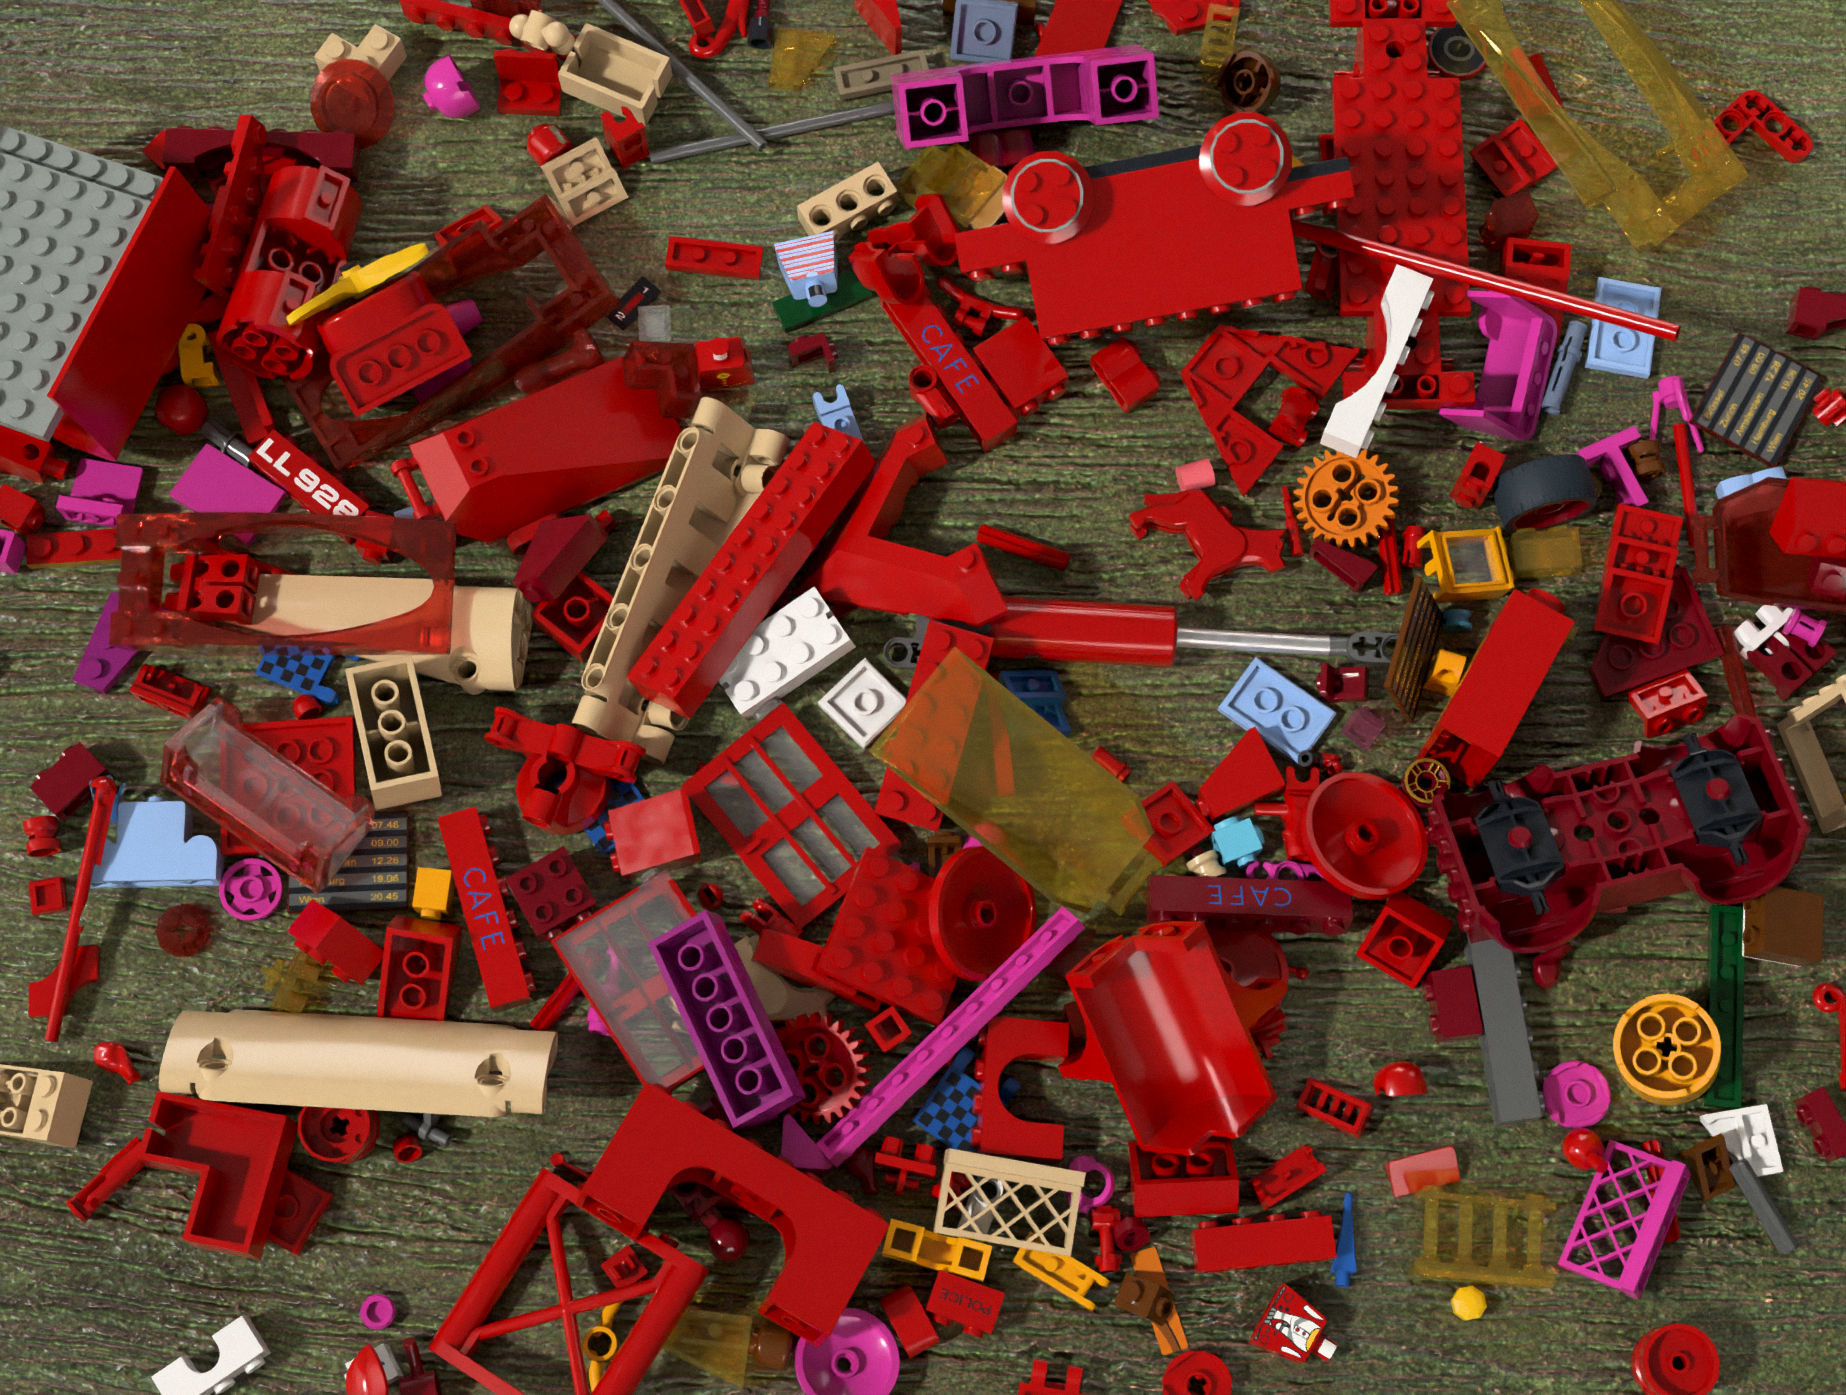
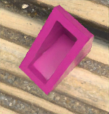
[781,1113,835,1173]

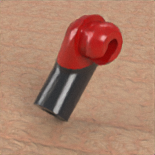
[1298,750,1344,777]

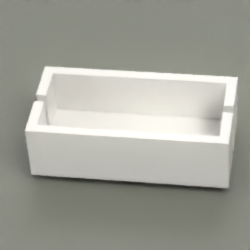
[719,587,856,721]

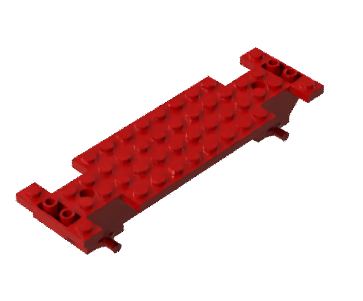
[1329,0,1475,409]

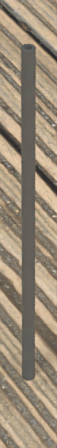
[597,0,768,151]
[649,100,895,164]

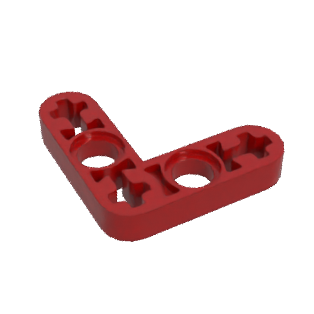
[1693,90,1813,163]

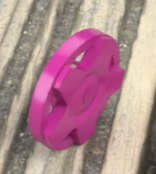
[219,859,283,922]

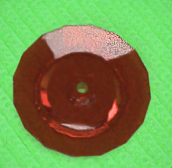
[310,58,394,150]

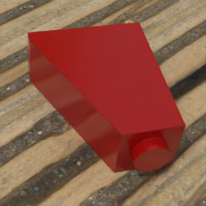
[1195,726,1286,825]

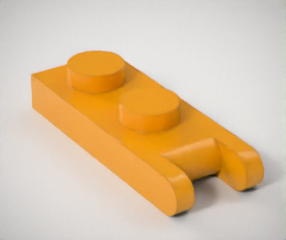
[1012,1232,1110,1312]

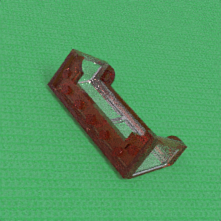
[160,696,376,895]

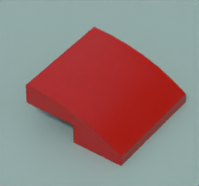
[1469,118,1558,201]

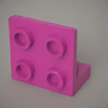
[56,458,144,530]

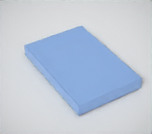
[1584,277,1662,379]
[1217,657,1337,767]

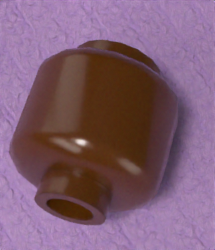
[749,1321,799,1371]

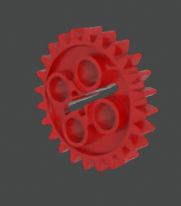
[775,1012,872,1125]

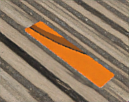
[1130,1247,1188,1355]

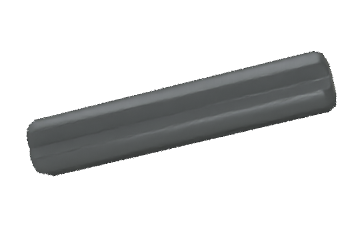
[1729,1158,1797,1254]

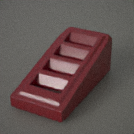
[1308,539,1379,593]

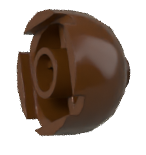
[1217,50,1281,113]

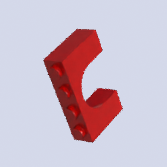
[970,1016,1069,1164]

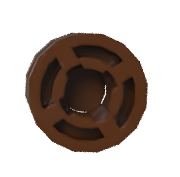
[1626,440,1666,482]

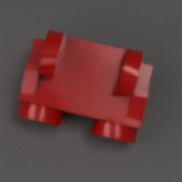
[1265,386,1320,447]

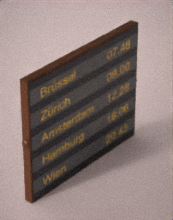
[1384,576,1443,723]

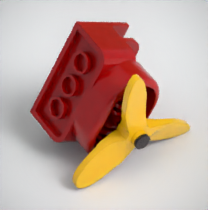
[286,243,472,418]

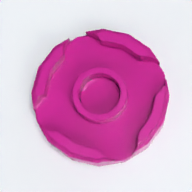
[1541,1060,1611,1129]

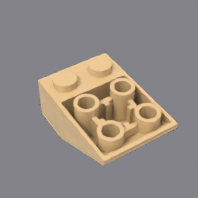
[0,1064,93,1149]

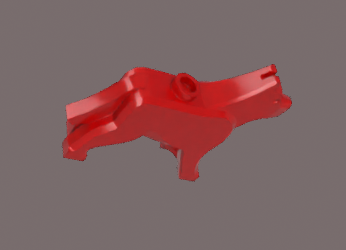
[1128,489,1287,602]

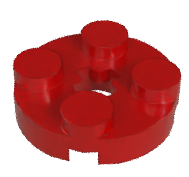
[1161,1351,1232,1395]

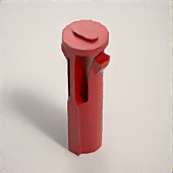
[65,1136,146,1222]

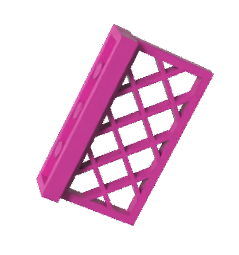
[1558,1140,1691,1301]

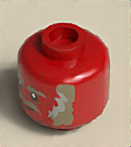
[527,123,573,167]

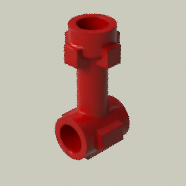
[1089,1205,1122,1273]

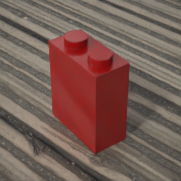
[973,316,1069,417]

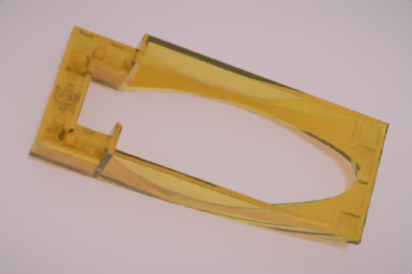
[1446,0,1749,254]

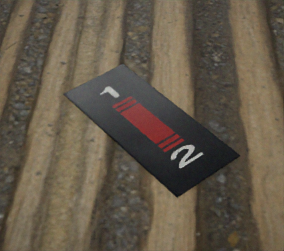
[604,276,661,331]

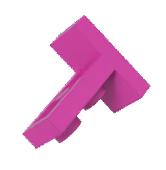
[1576,426,1649,509]

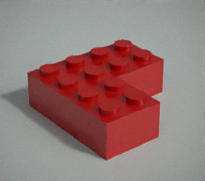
[137,1091,298,1260]

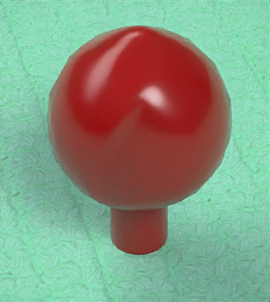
[1562,1128,1608,1173]

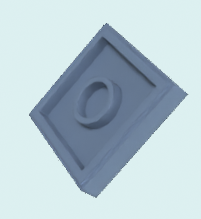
[950,0,1018,63]

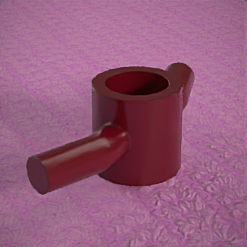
[399,1337,442,1395]

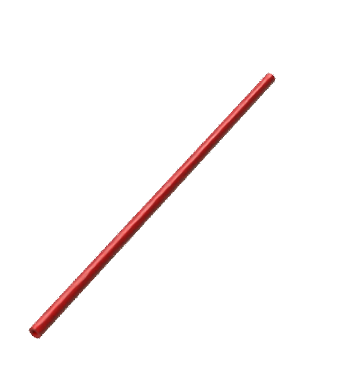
[1290,219,1681,342]

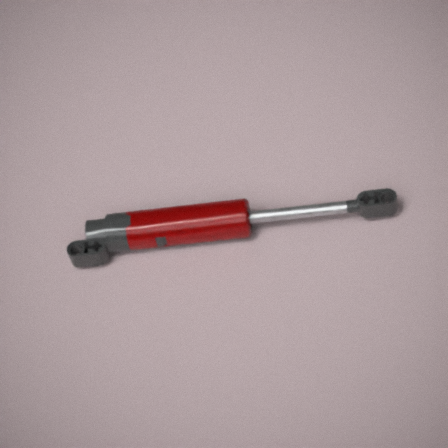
[883,596,1399,670]

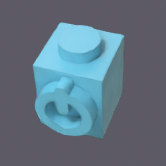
[1209,815,1265,868]

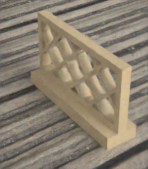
[933,1148,1086,1256]

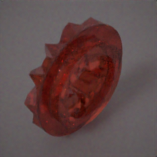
[155,903,211,957]

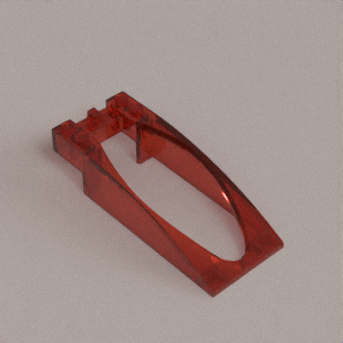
[280,193,623,472]
[109,512,457,656]

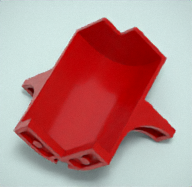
[1058,921,1288,1156]

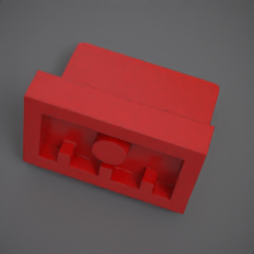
[493,48,562,117]

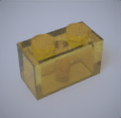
[1507,526,1583,580]

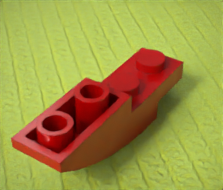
[751,929,882,1013]

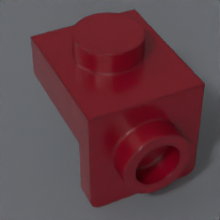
[787,332,839,373]
[1316,663,1369,703]

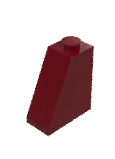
[513,514,609,603]

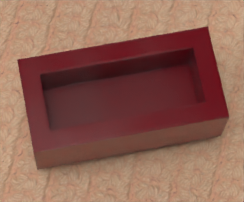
[1793,1086,1846,1162]

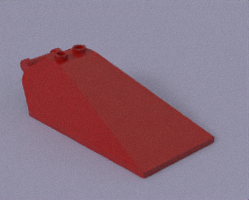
[390,348,682,545]

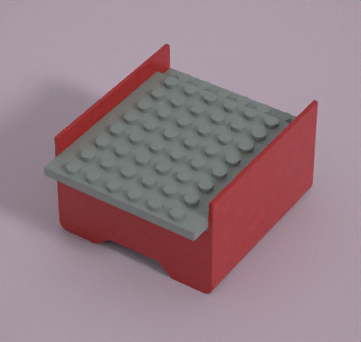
[0,125,212,462]

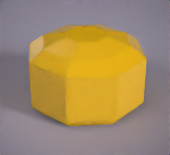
[1450,1286,1487,1321]

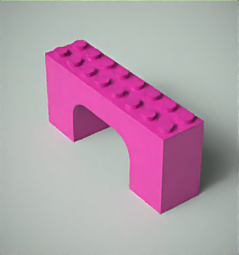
[890,44,1159,149]

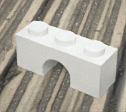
[151,1316,271,1395]

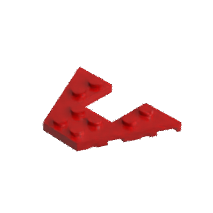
[1180,324,1360,498]

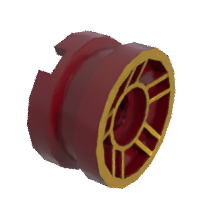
[1400,758,1451,809]

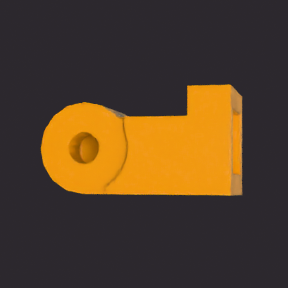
[178,324,220,389]
[1423,649,1466,696]

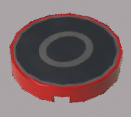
[1427,21,1490,81]

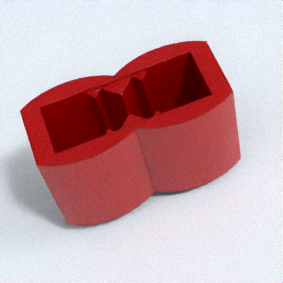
[1090,336,1160,414]

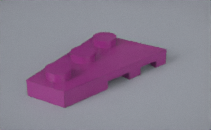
[72,591,174,694]

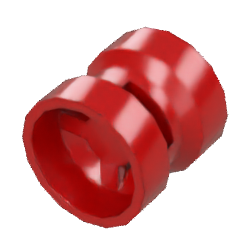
[23,815,61,857]
[929,1168,973,1211]

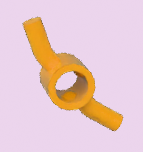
[582,1301,624,1394]

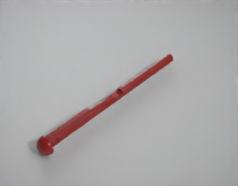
[44,776,117,1042]

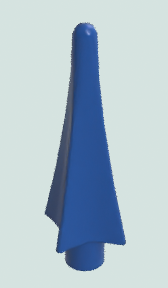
[1330,1192,1357,1288]

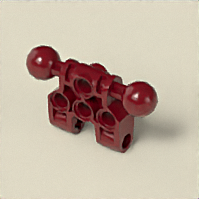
[668,1094,767,1262]

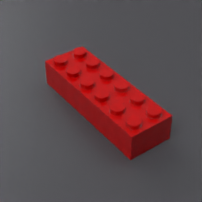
[874,620,996,832]

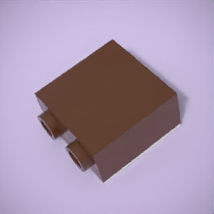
[1742,886,1823,967]

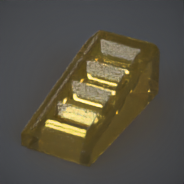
[1198,3,1240,70]

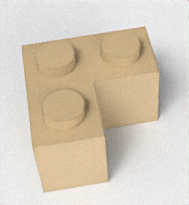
[314,24,407,104]

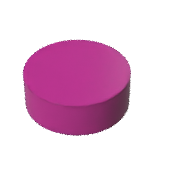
[360,1294,397,1330]

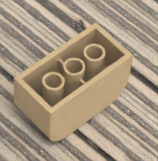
[345,655,442,810]

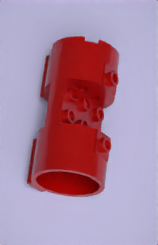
[216,165,363,380]

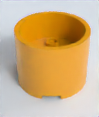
[1613,994,1721,1106]

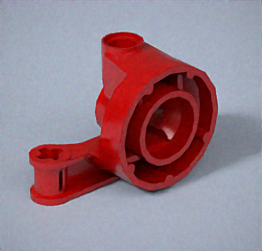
[484,707,646,835]

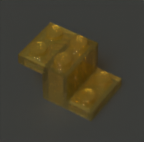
[894,143,1005,228]

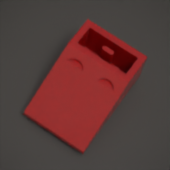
[1499,237,1571,347]

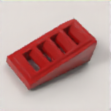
[1295,1077,1374,1139]

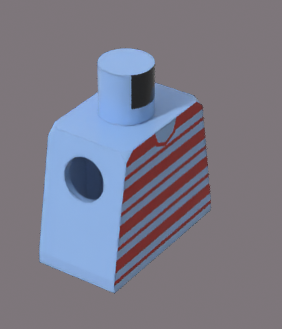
[774,231,838,307]

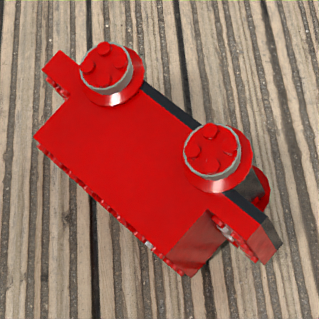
[954,112,1355,346]

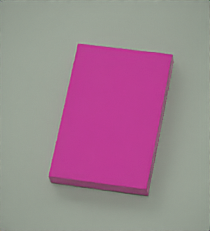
[169,443,287,547]

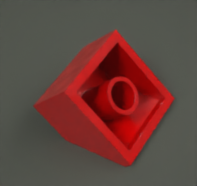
[1355,892,1454,989]

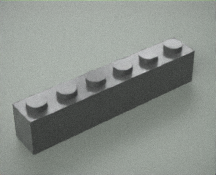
[1460,930,1545,1126]

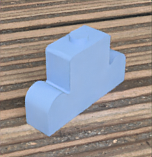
[82,797,224,889]

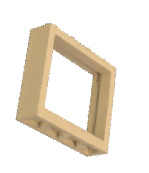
[1776,674,1846,834]

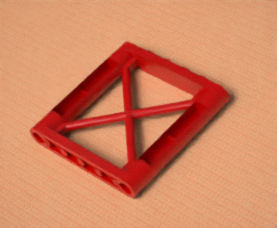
[427,1167,710,1395]

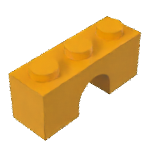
[882,1218,992,1283]

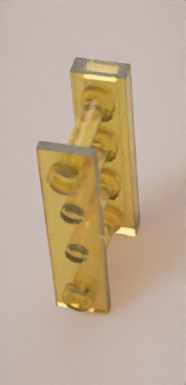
[1409,1185,1557,1290]

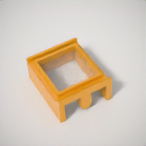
[1417,526,1514,603]

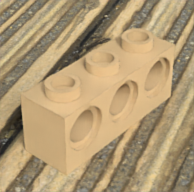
[797,162,898,243]

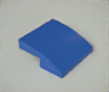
[998,670,1072,740]

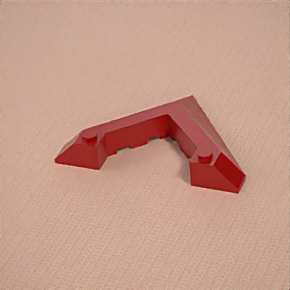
[792,413,1010,627]

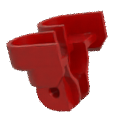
[847,194,960,305]

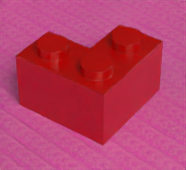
[287,899,384,986]

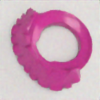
[1064,1155,1115,1214]

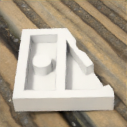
[1700,1104,1783,1177]

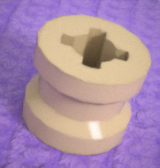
[1186,849,1228,878]

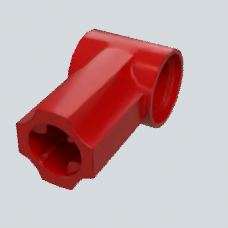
[1304,242,1338,299]
[909,365,962,430]

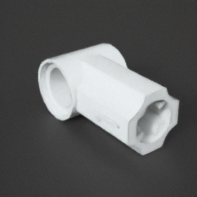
[957,1176,1003,1243]

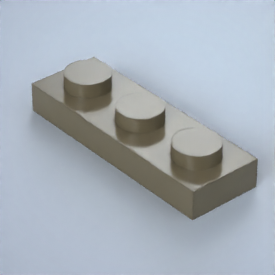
[833,49,929,101]

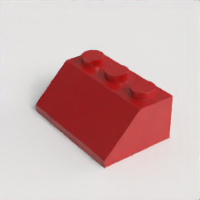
[1769,476,1846,559]
[1128,1137,1239,1218]

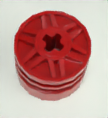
[297,1106,381,1163]

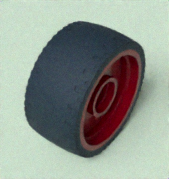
[1493,454,1597,533]

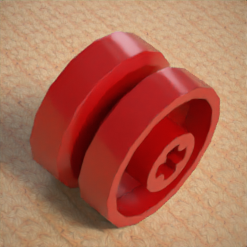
[1631,1323,1720,1395]

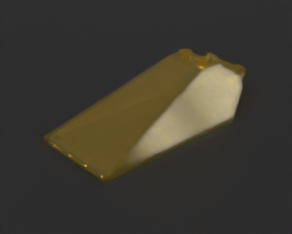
[868,646,1163,917]

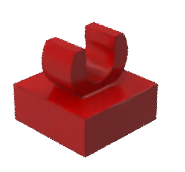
[601,1244,649,1288]

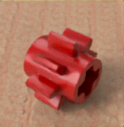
[1812,388,1846,427]

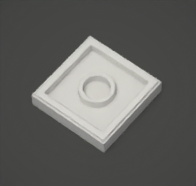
[818,658,907,750]

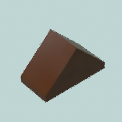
[1678,1133,1735,1201]

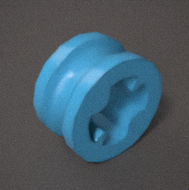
[1442,609,1472,633]

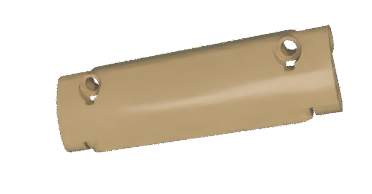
[571,397,790,765]
[159,1009,558,1117]

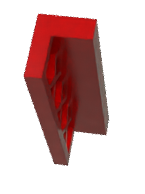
[207,315,280,448]

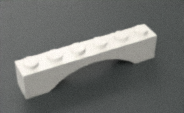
[1320,264,1435,458]

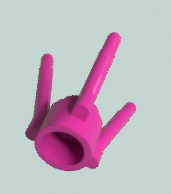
[1649,376,1704,453]

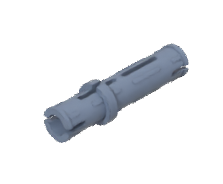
[1541,321,1588,415]

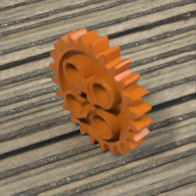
[1293,449,1400,550]

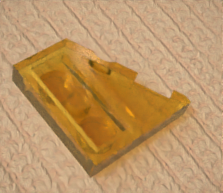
[768,27,836,92]

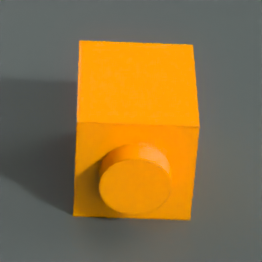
[412,867,455,920]

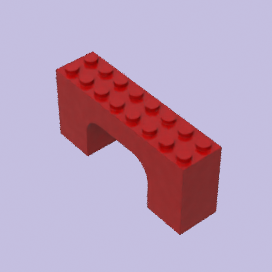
[575,1082,890,1348]

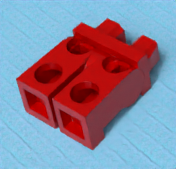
[164,554,261,625]

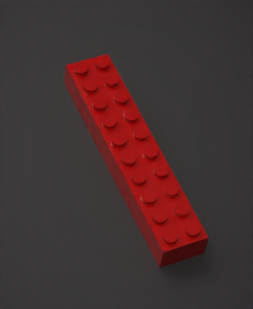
[626,422,876,719]

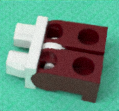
[1733,600,1837,701]

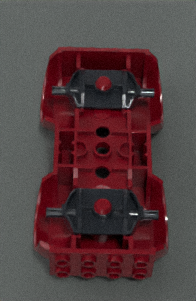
[1426,713,1811,953]

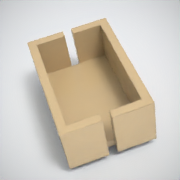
[558,23,673,126]

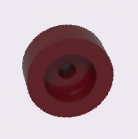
[1113,1214,1150,1251]

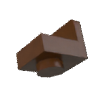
[928,831,962,879]
[1113,1273,1175,1327]

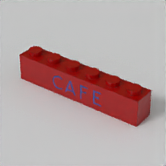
[880,283,1019,453]
[437,806,537,1013]

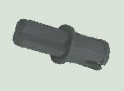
[201,419,254,469]

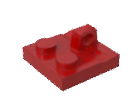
[1121,781,1216,869]

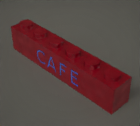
[1145,875,1353,936]

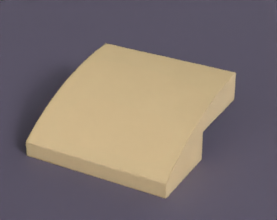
[541,137,628,226]

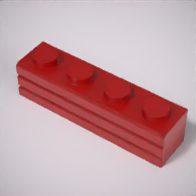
[678,0,716,38]

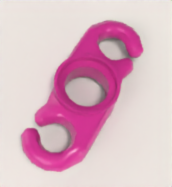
[1246,861,1327,881]

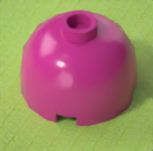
[423,54,481,119]

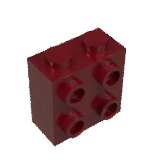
[505,846,600,942]

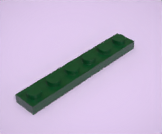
[1704,904,1745,1110]

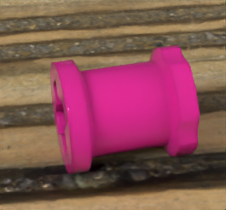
[1782,607,1827,647]

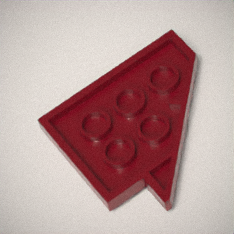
[1589,566,1725,700]

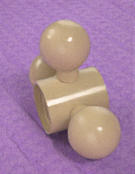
[509,10,575,55]

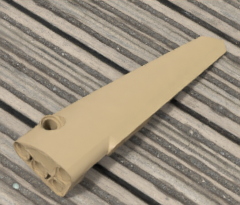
[217,574,533,695]

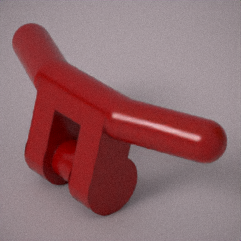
[937,277,1024,337]

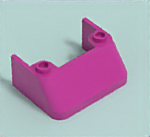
[1439,290,1557,441]

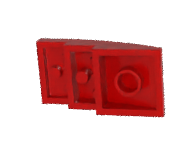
[1593,503,1683,645]

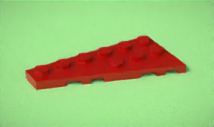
[193,115,267,302]

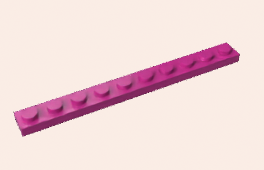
[816,906,1085,1167]

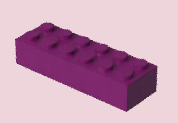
[648,910,807,1130]

